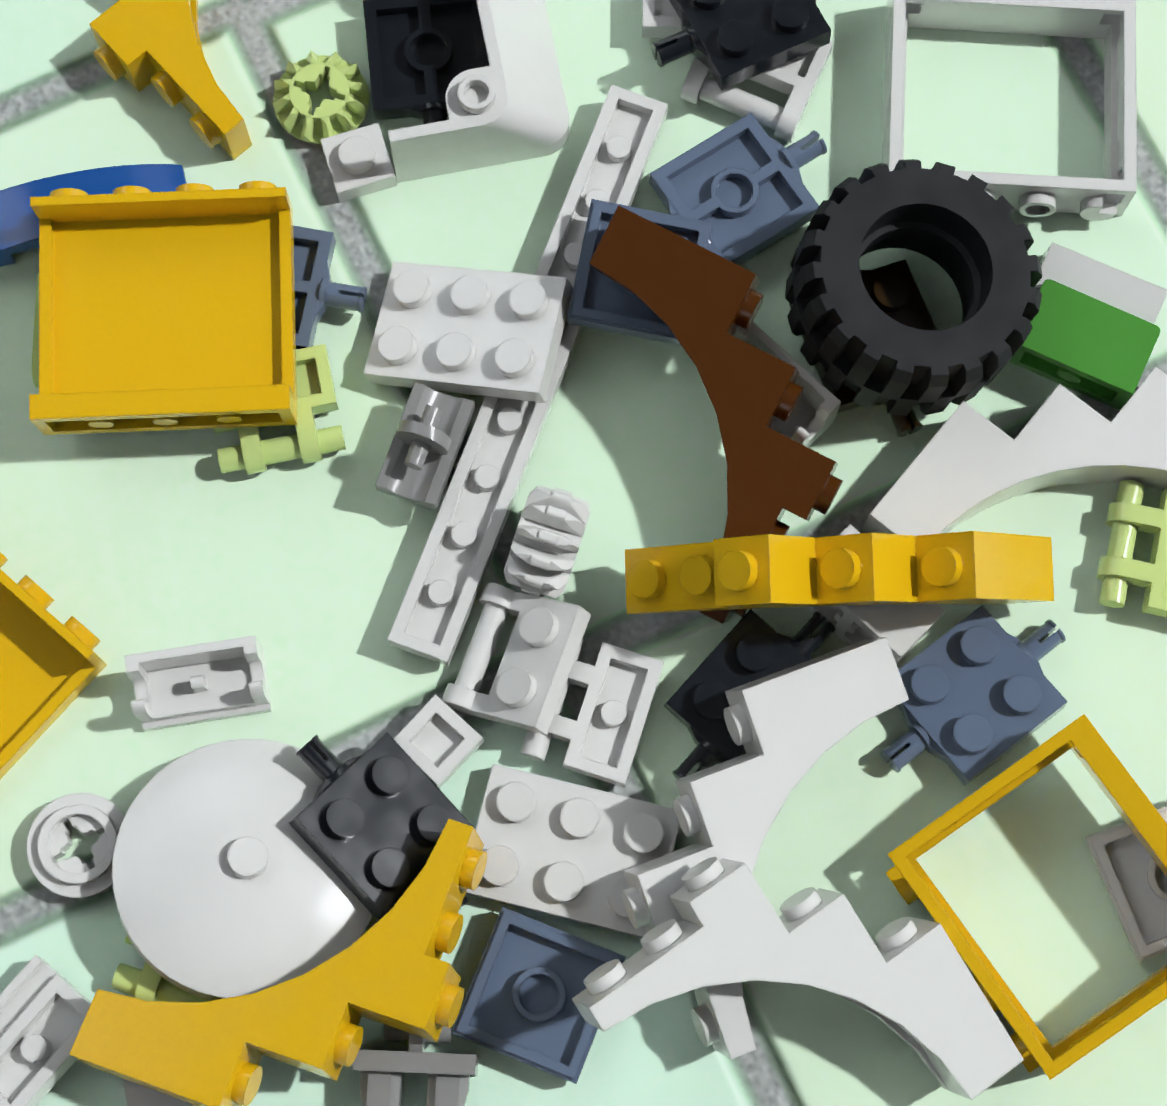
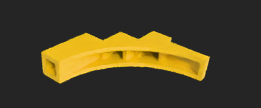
[89,0,252,160]
[625,531,1054,614]
[69,819,487,1106]

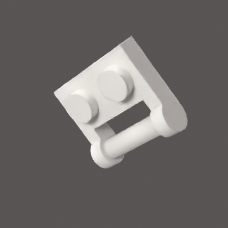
[680,41,834,143]
[442,583,591,735]

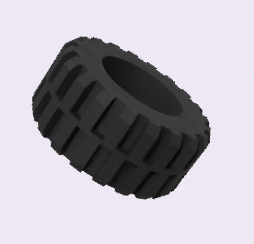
[785,159,1042,416]

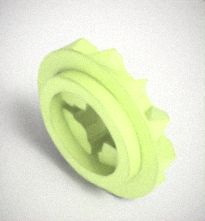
[273,50,369,144]

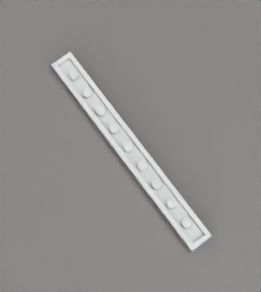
[387,84,668,667]

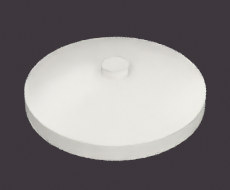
[112,739,372,1001]

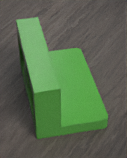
[1009,279,1161,410]

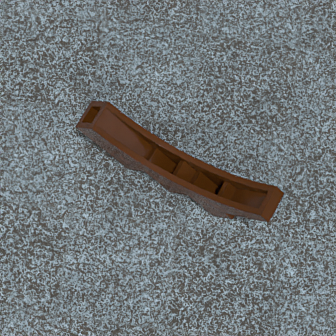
[589,205,843,624]

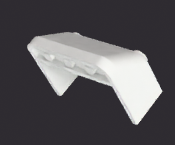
[388,0,569,183]

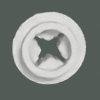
[27,792,125,899]

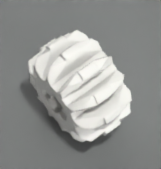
[504,485,591,599]

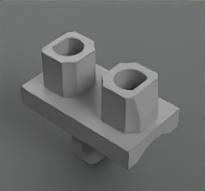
[375,382,475,510]
[352,1024,479,1106]

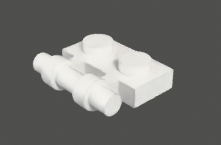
[520,639,664,788]

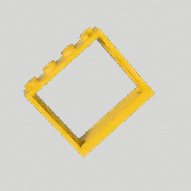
[885,714,1167,1080]

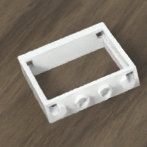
[882,0,1137,221]

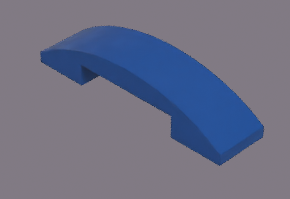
[0,164,187,267]

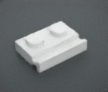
[0,955,92,1106]

